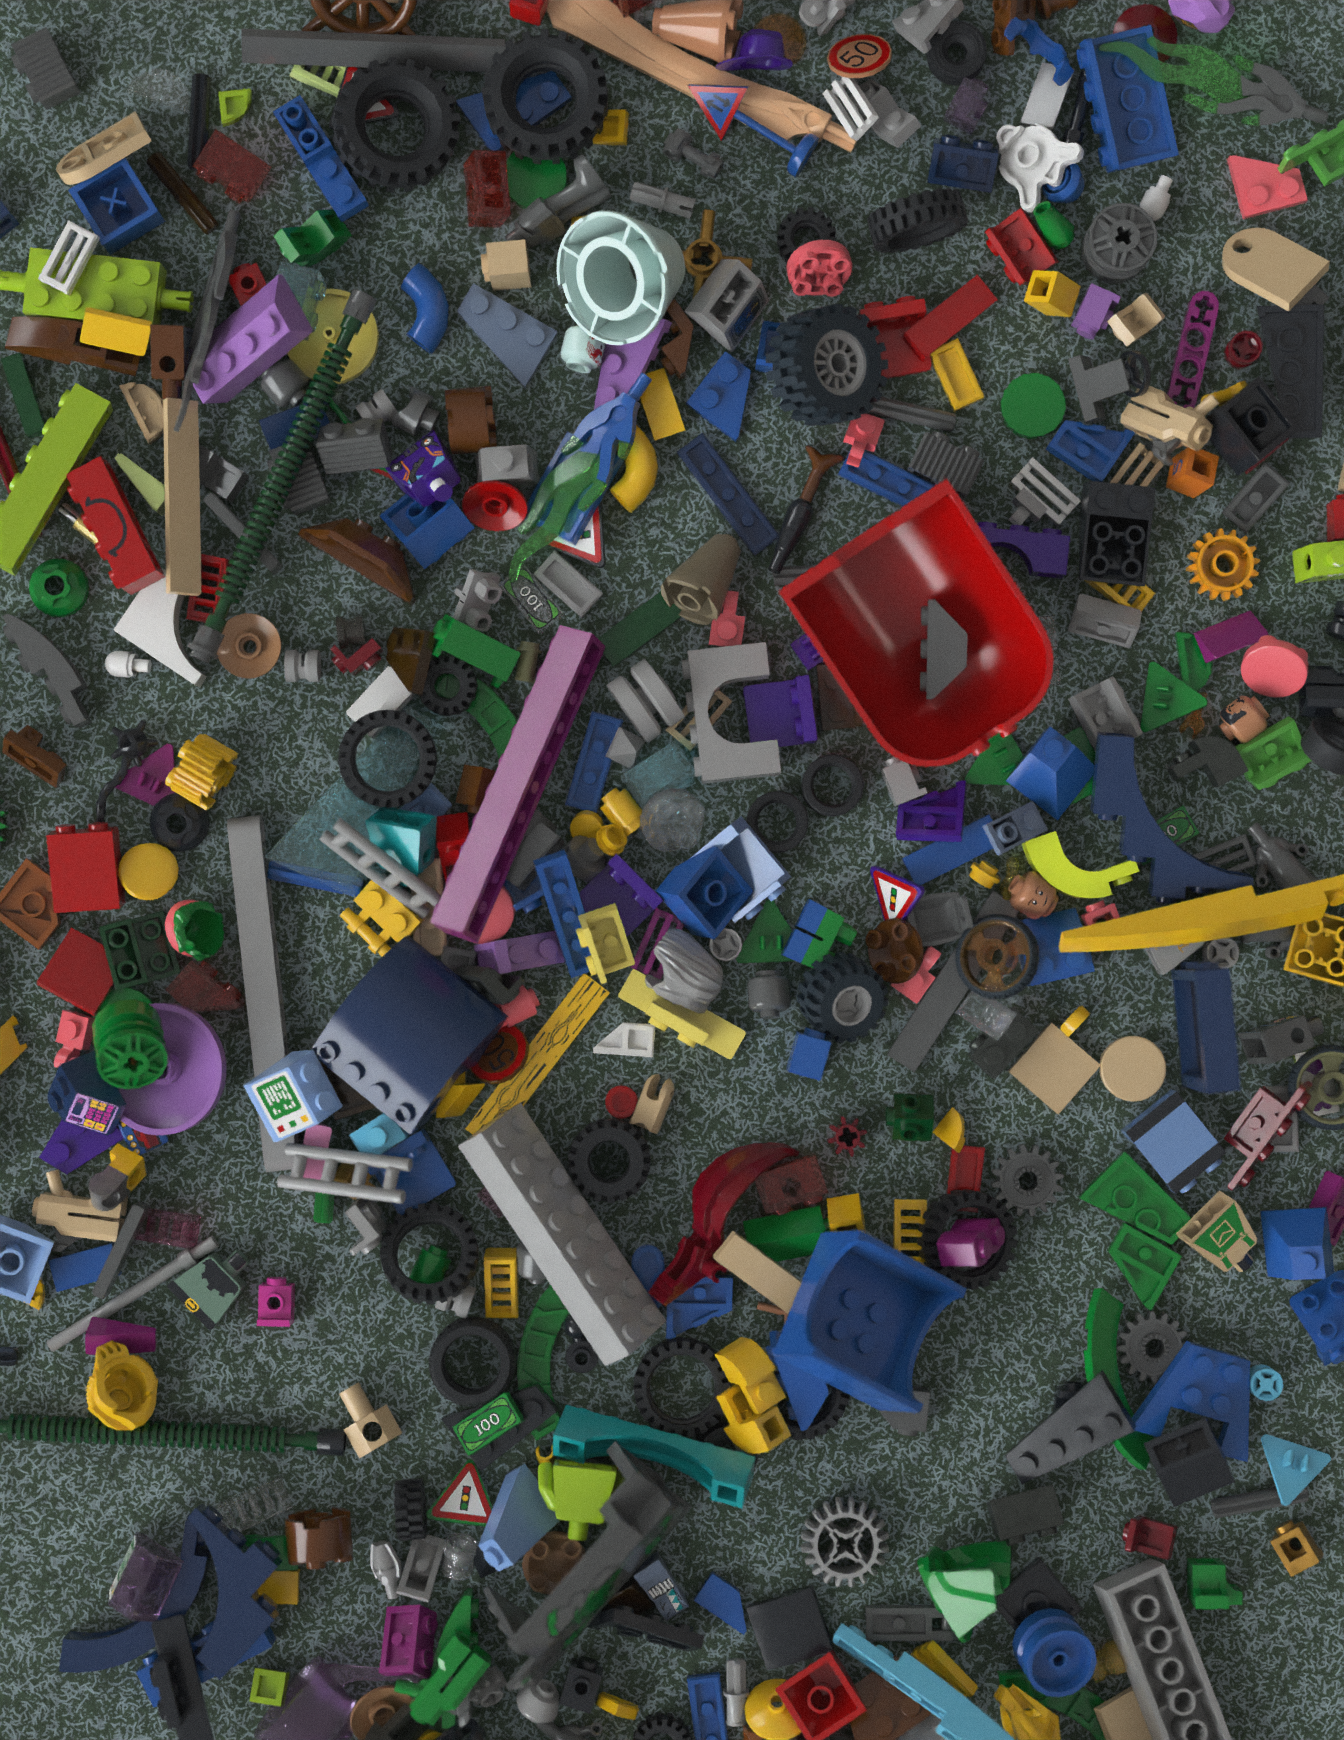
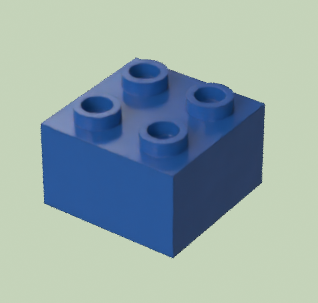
[68,158,165,255]

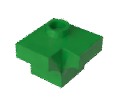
[1187,1558,1242,1610]

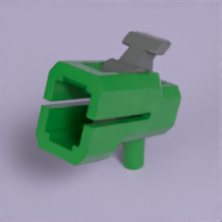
[394,1629,492,1727]

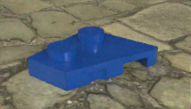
[1045,420,1135,482]
[666,1275,733,1339]

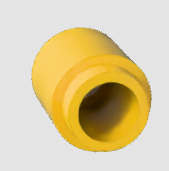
[600,787,647,837]

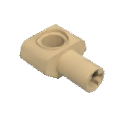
[339,1383,402,1459]

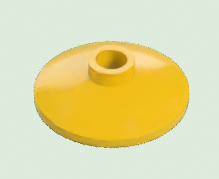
[745,1679,801,1740]

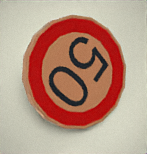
[827,34,892,78]

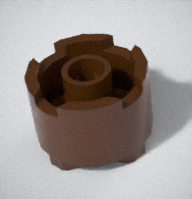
[445,386,497,454]
[285,1507,354,1570]

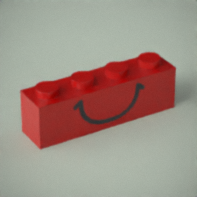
[66,456,166,595]

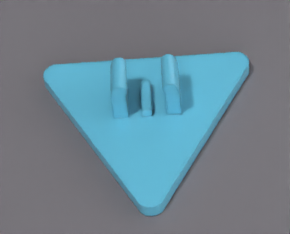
[1261,1434,1331,1506]

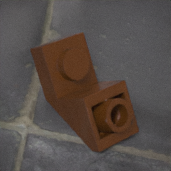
[660,299,693,380]

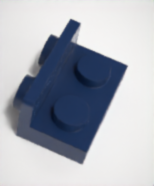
[927,134,999,193]

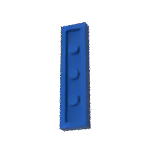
[533,850,591,978]

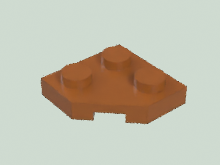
[0,858,61,950]

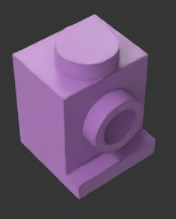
[1071,283,1121,339]

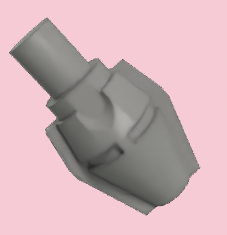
[370,1540,402,1599]

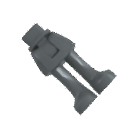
[505,154,612,248]

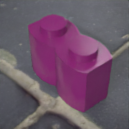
[937,1218,1005,1267]

